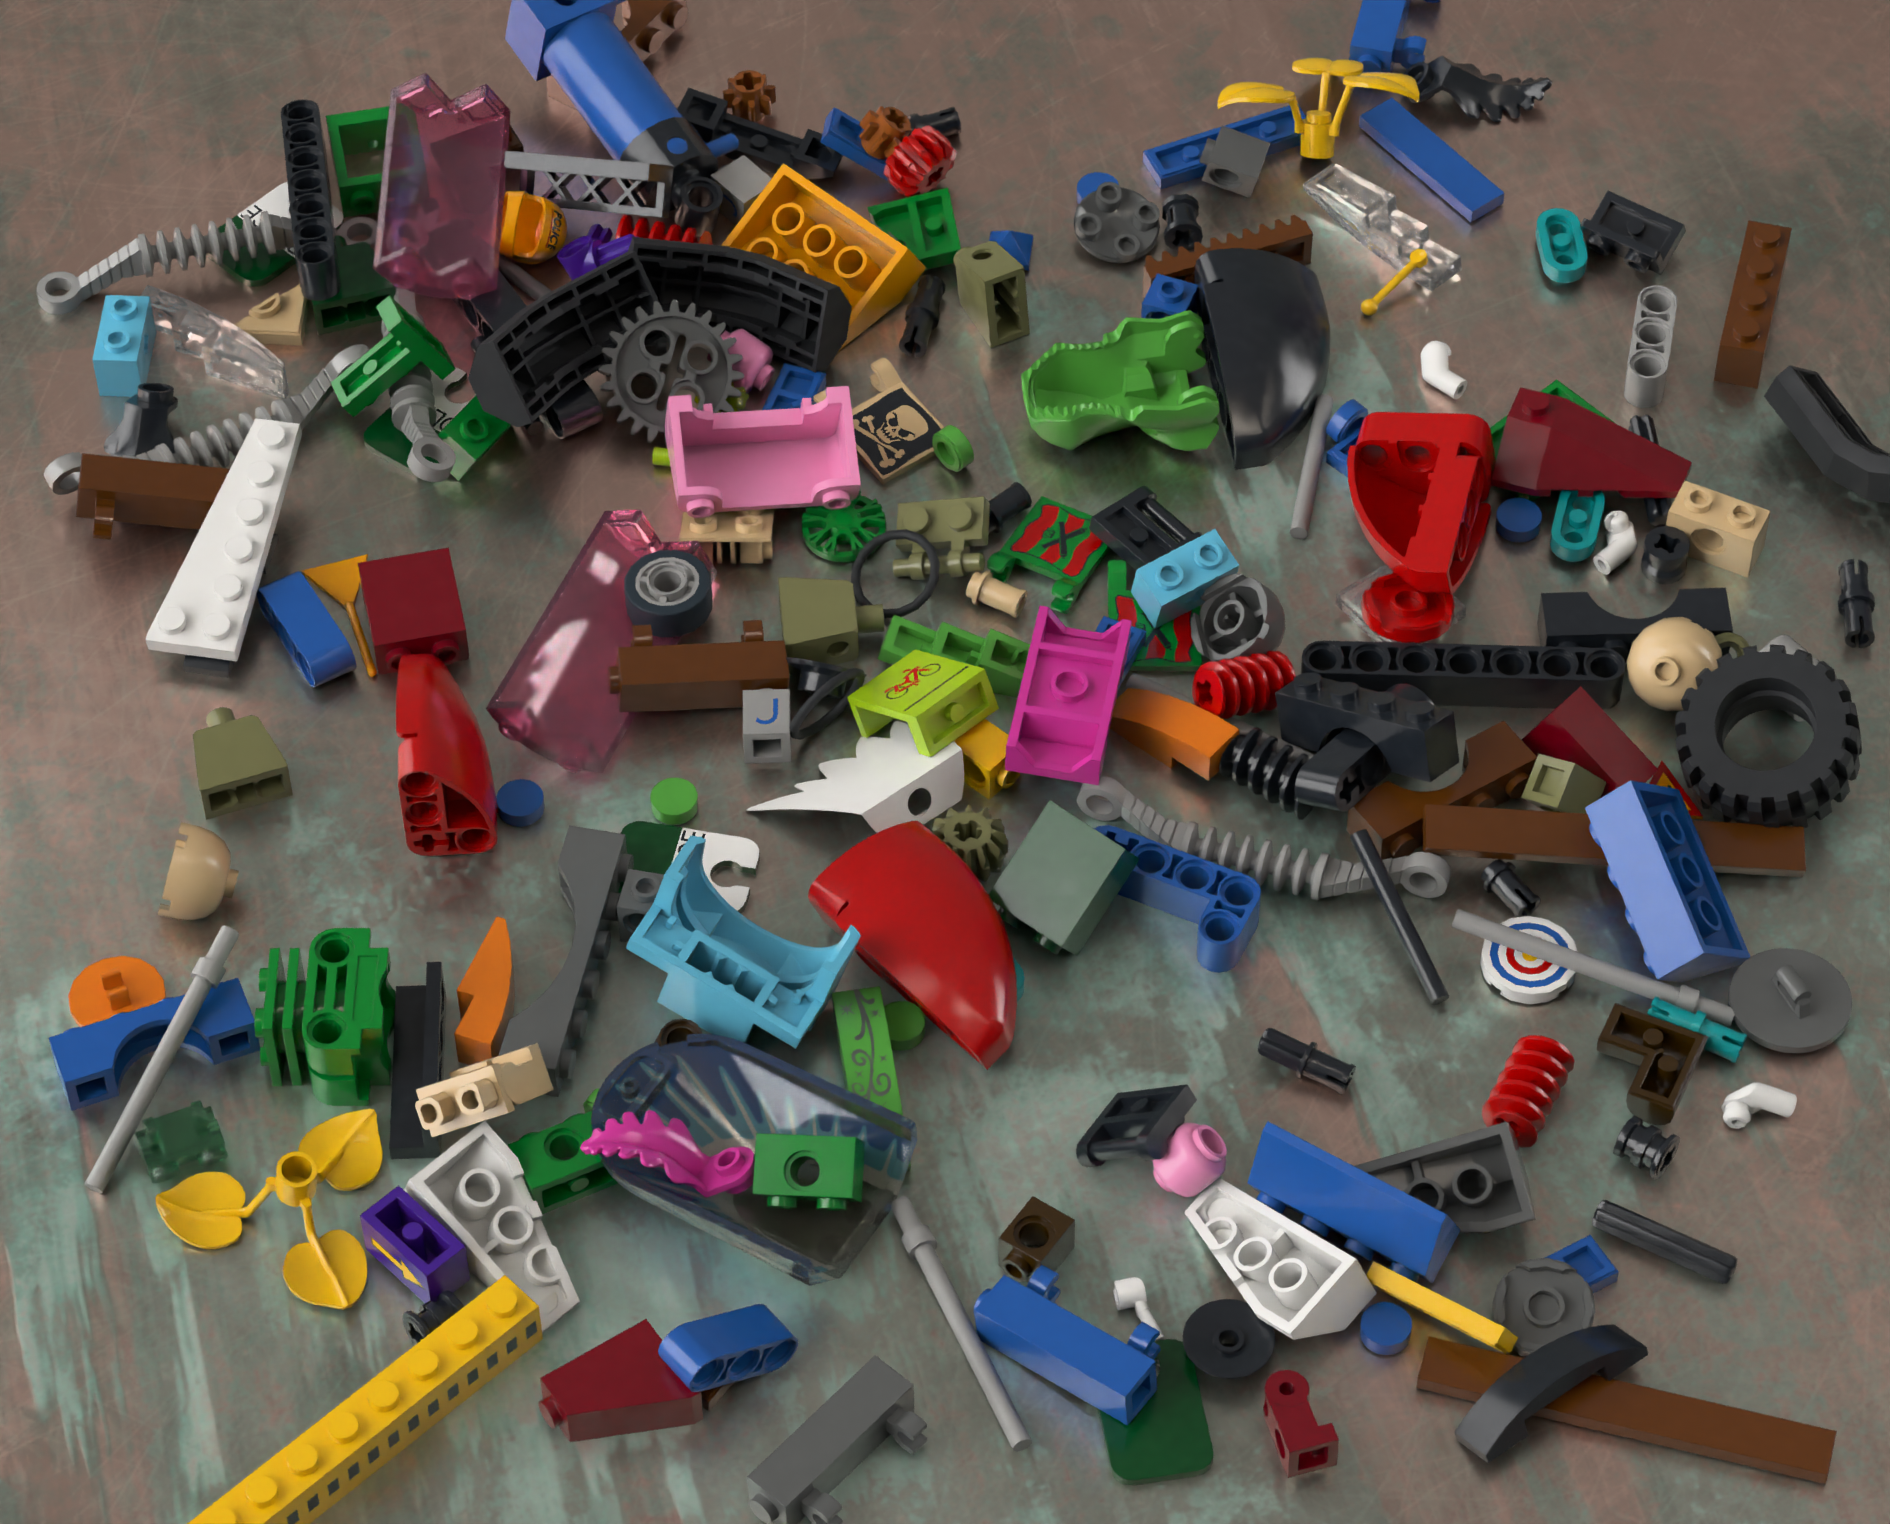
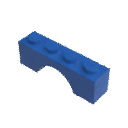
[48,978,260,1111]

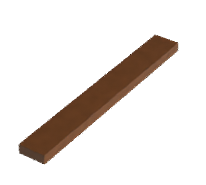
[1423,804,1806,877]
[1416,1336,1837,1484]

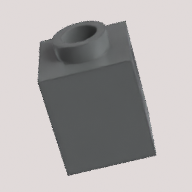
[1199,126,1270,198]
[617,869,664,943]

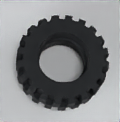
[1675,644,1862,828]

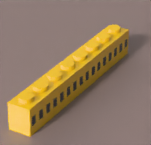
[187,1275,543,1524]

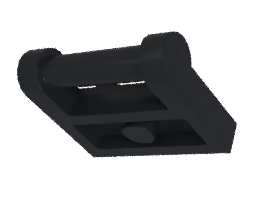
[1089,486,1203,570]
[1076,1084,1197,1167]

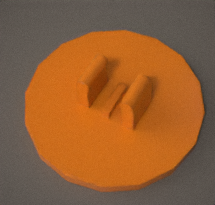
[68,956,166,1027]

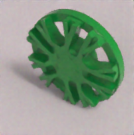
[802,490,887,562]

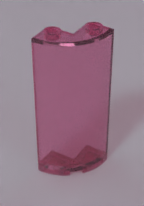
[373,73,511,300]
[486,509,718,773]

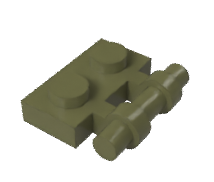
[893,496,990,581]

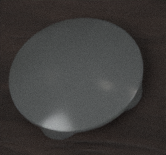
[1074,182,1160,263]

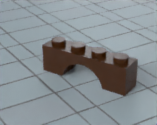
[546,0,688,111]
[1714,220,1792,389]
[1346,720,1537,860]

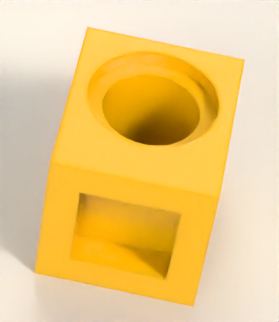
[954,719,1020,800]

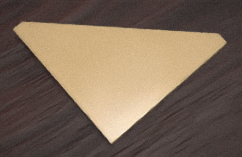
[220,284,310,346]

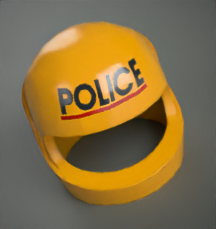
[494,191,567,264]

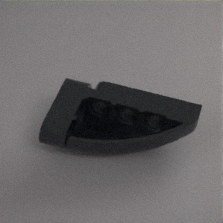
[1194,248,1331,470]

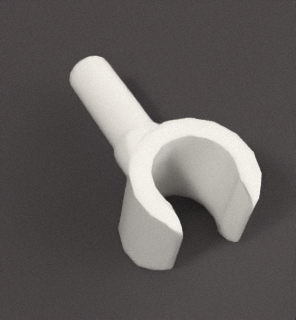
[1113,1277,1165,1341]

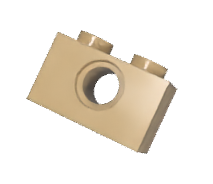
[1666,481,1771,578]

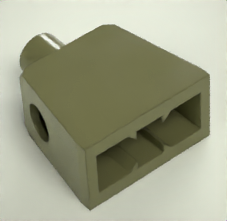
[953,241,1030,348]
[778,577,885,674]
[193,707,293,820]

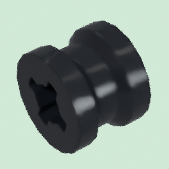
[1641,526,1690,584]

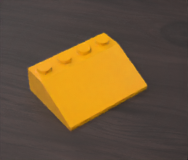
[721,163,926,352]

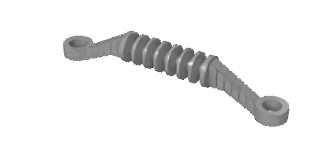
[36,211,382,315]
[381,221,456,482]
[44,344,370,495]
[1077,775,1451,901]

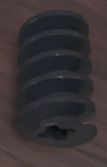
[1219,727,1314,820]

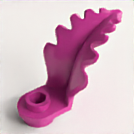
[580,1110,755,1198]

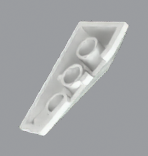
[404,1121,580,1333]
[1184,1178,1377,1340]

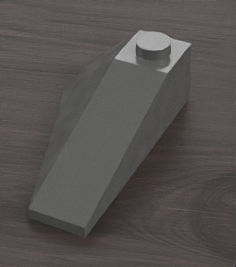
[1355,1122,1536,1234]

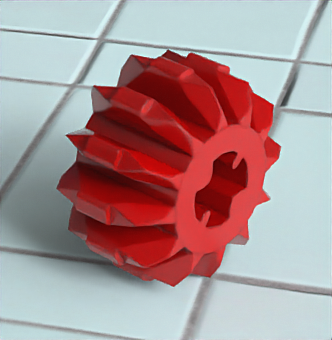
[883,125,957,197]

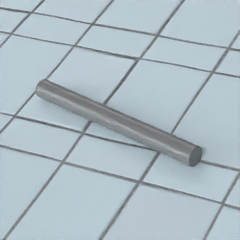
[1290,394,1334,539]

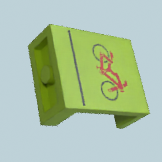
[847,649,999,757]

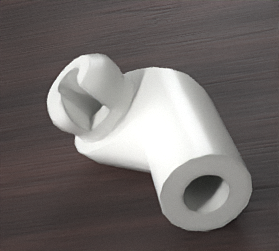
[1421,341,1467,399]
[1593,511,1637,575]
[1721,1082,1797,1129]

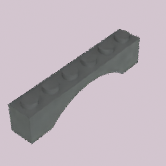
[499,825,634,1097]

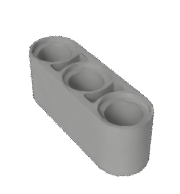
[1624,285,1677,408]

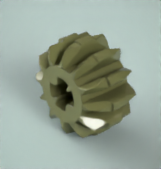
[932,804,1008,883]

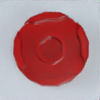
[1361,573,1455,643]

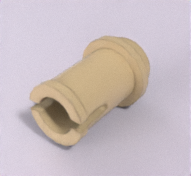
[966,570,1028,618]

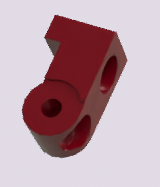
[1263,1370,1339,1478]

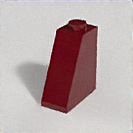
[1521,686,1658,798]
[538,1319,703,1442]

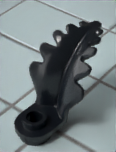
[1404,55,1553,122]
[104,383,178,457]

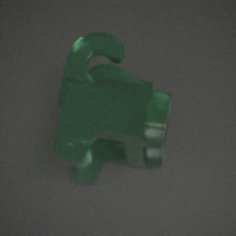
[134,1100,228,1184]

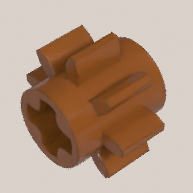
[723,70,776,122]
[859,106,912,159]

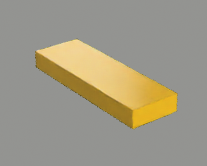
[1366,1261,1518,1354]

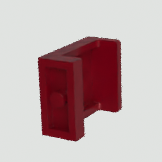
[358,547,469,675]

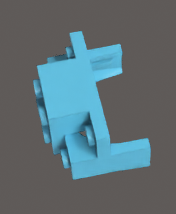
[626,836,861,1051]

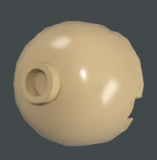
[1627,617,1722,711]
[158,822,239,921]

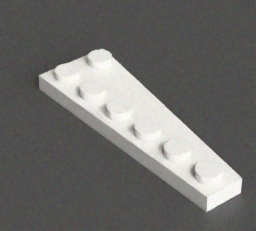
[145,418,302,661]

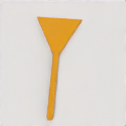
[302,554,377,677]

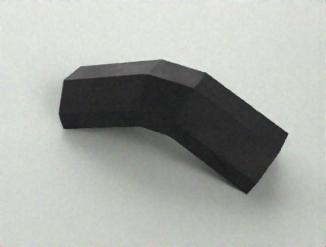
[628,237,852,373]
[468,250,664,427]
[1764,365,1890,503]

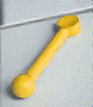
[1361,249,1428,316]

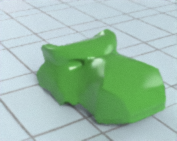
[1021,310,1220,451]

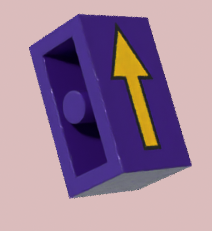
[360,1185,470,1303]

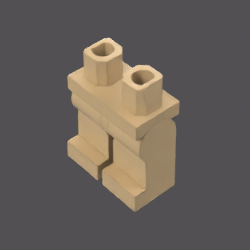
[415,1043,554,1137]

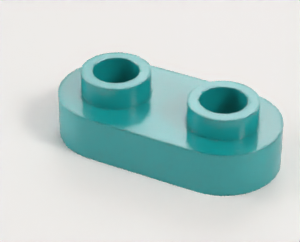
[1535,208,1588,283]
[1550,490,1605,562]

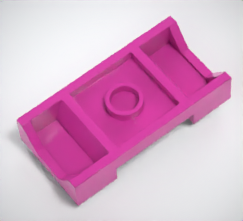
[1005,606,1132,786]

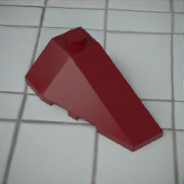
[1491,387,1692,498]

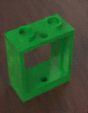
[326,103,428,218]

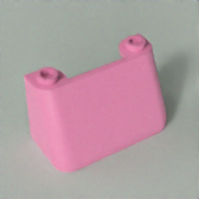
[665,386,861,518]

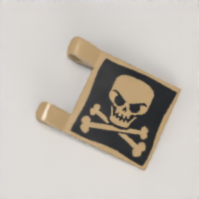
[813,358,944,485]

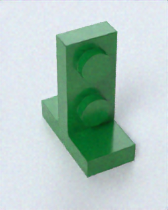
[331,295,456,417]

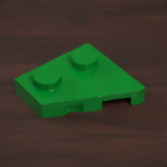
[867,188,961,270]

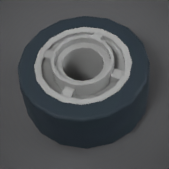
[624,550,713,638]

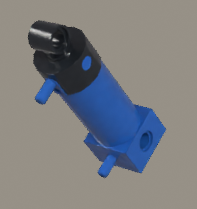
[505,0,739,237]

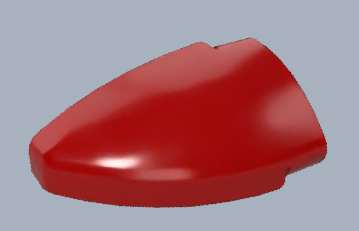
[1347,412,1496,594]
[396,653,498,856]
[808,821,1017,1070]

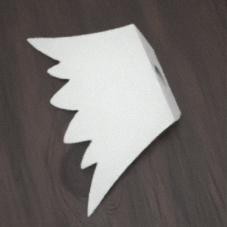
[746,720,964,833]

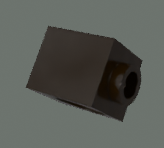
[999,1196,1075,1282]

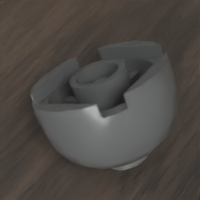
[1191,574,1286,661]

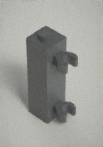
[747,1355,927,1524]

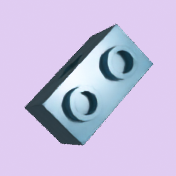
[92,295,156,397]
[1131,529,1240,629]

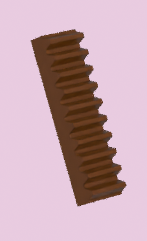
[1143,215,1313,298]

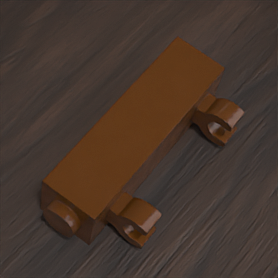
[76,453,230,540]
[607,620,790,713]

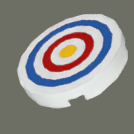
[1480,916,1578,1004]

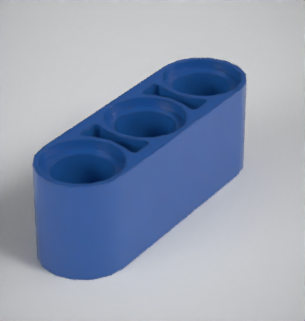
[256,571,357,688]
[658,1304,798,1392]

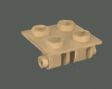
[679,509,775,564]

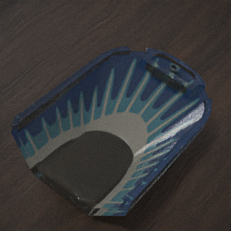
[591,1034,918,1286]

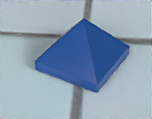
[989,230,1034,270]

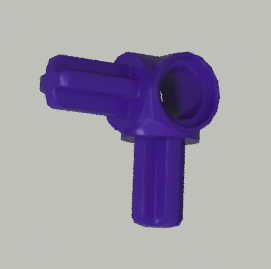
[557,224,637,281]

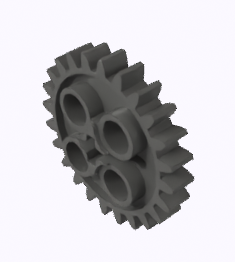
[598,300,744,446]

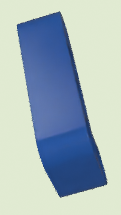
[1094,825,1261,973]

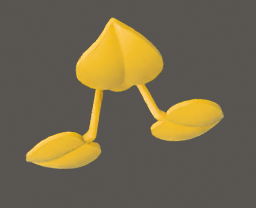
[1218,58,1420,159]
[155,1109,383,1310]

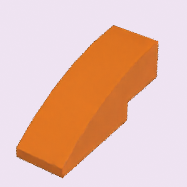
[1110,688,1239,781]
[454,916,515,1065]

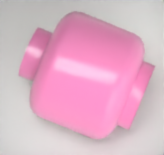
[707,329,775,395]
[1152,1123,1227,1197]

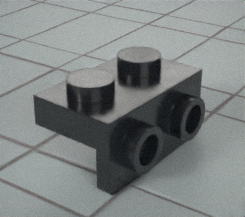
[1580,191,1686,275]

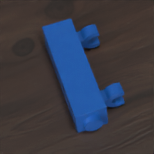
[1349,0,1440,76]
[973,1265,1161,1426]

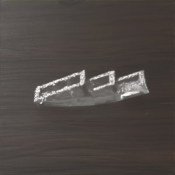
[1304,163,1462,292]
[140,285,289,399]

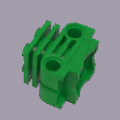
[254,928,396,1106]

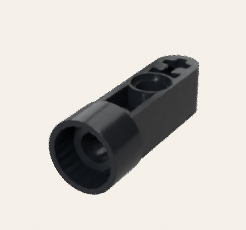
[1295,683,1434,812]

